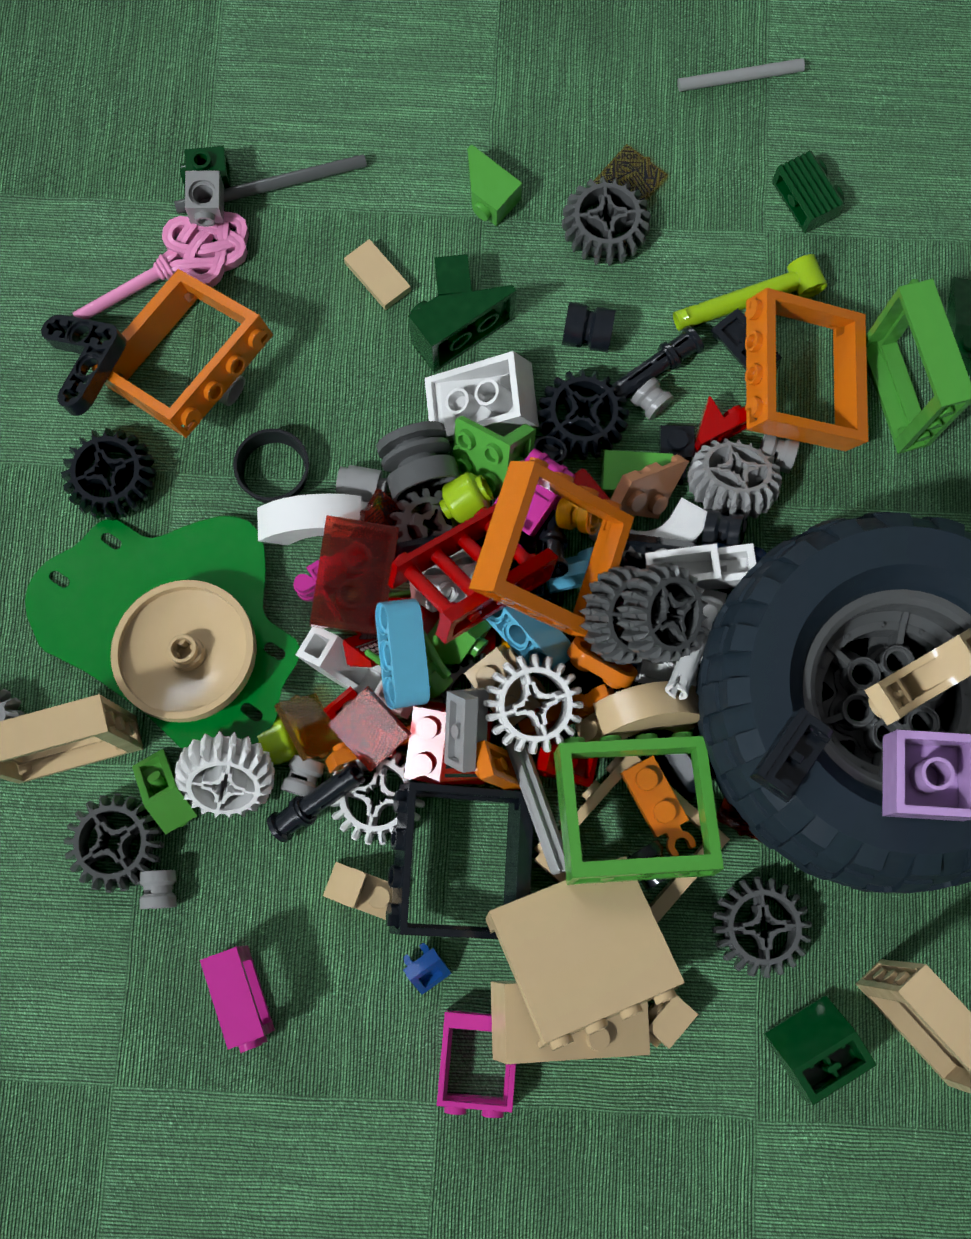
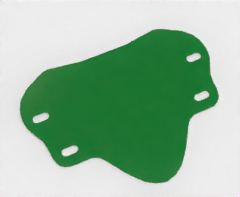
[25,516,300,749]

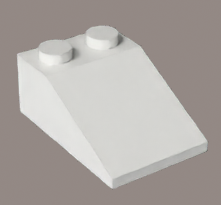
[425,351,539,441]

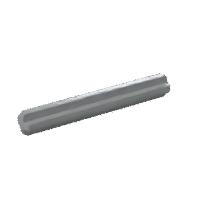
[505,738,565,875]

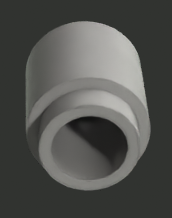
[336,465,388,504]

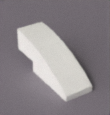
[645,543,756,590]

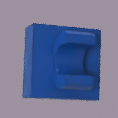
[403,943,452,995]

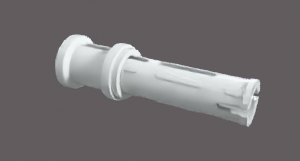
[665,596,723,700]

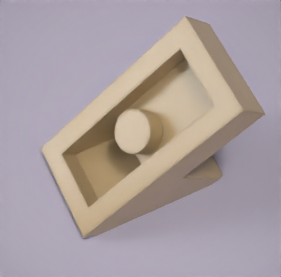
[323,862,393,920]

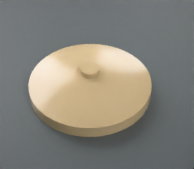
[111,580,257,723]

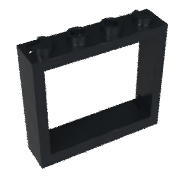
[386,782,533,939]

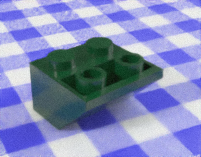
[763,995,877,1105]

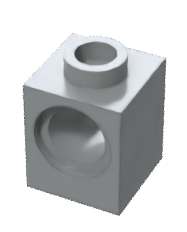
[185,171,224,227]

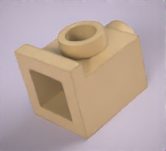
[648,995,699,1049]

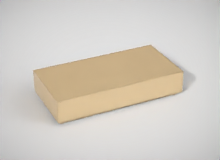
[344,239,411,310]

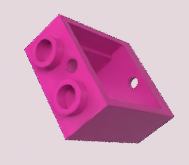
[200,945,275,1053]
[437,1010,516,1118]

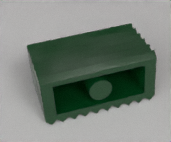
[772,150,845,233]

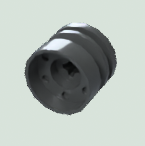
[376,421,460,504]

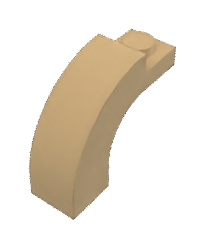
[865,628,971,726]
[575,681,700,742]

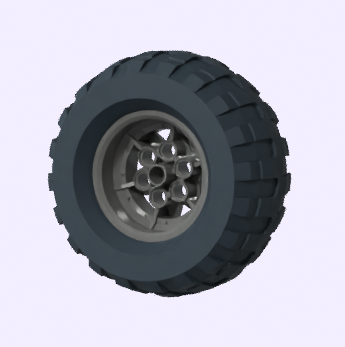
[696,512,971,893]

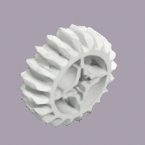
[483,654,584,754]
[175,731,275,819]
[330,749,425,845]

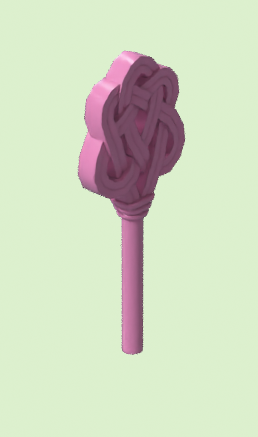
[72,211,249,320]

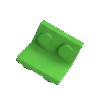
[453,416,536,499]

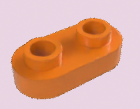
[567,637,638,689]

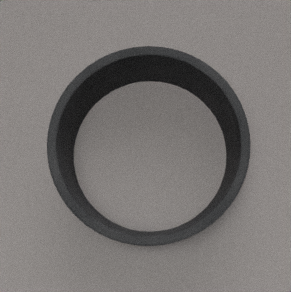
[233,429,309,504]

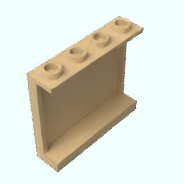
[485,856,685,1051]

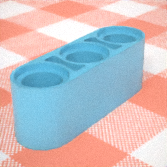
[375,598,430,709]
[486,606,571,677]

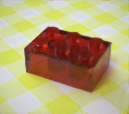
[308,515,399,637]

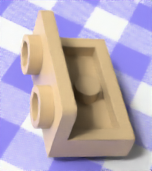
[464,645,547,727]

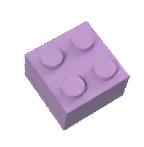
[882,730,971,821]

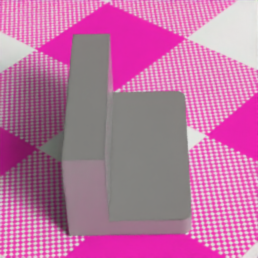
[444,688,489,773]

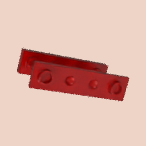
[388,504,558,644]

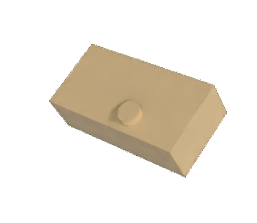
[491,980,650,1064]

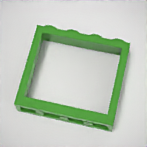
[866,278,971,454]
[554,732,724,885]

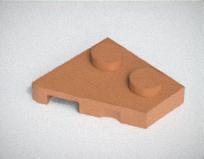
[610,454,689,519]

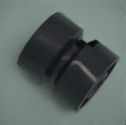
[562,302,616,353]

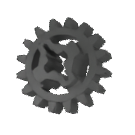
[389,488,461,545]

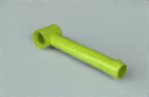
[673,254,828,331]

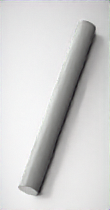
[677,58,805,92]

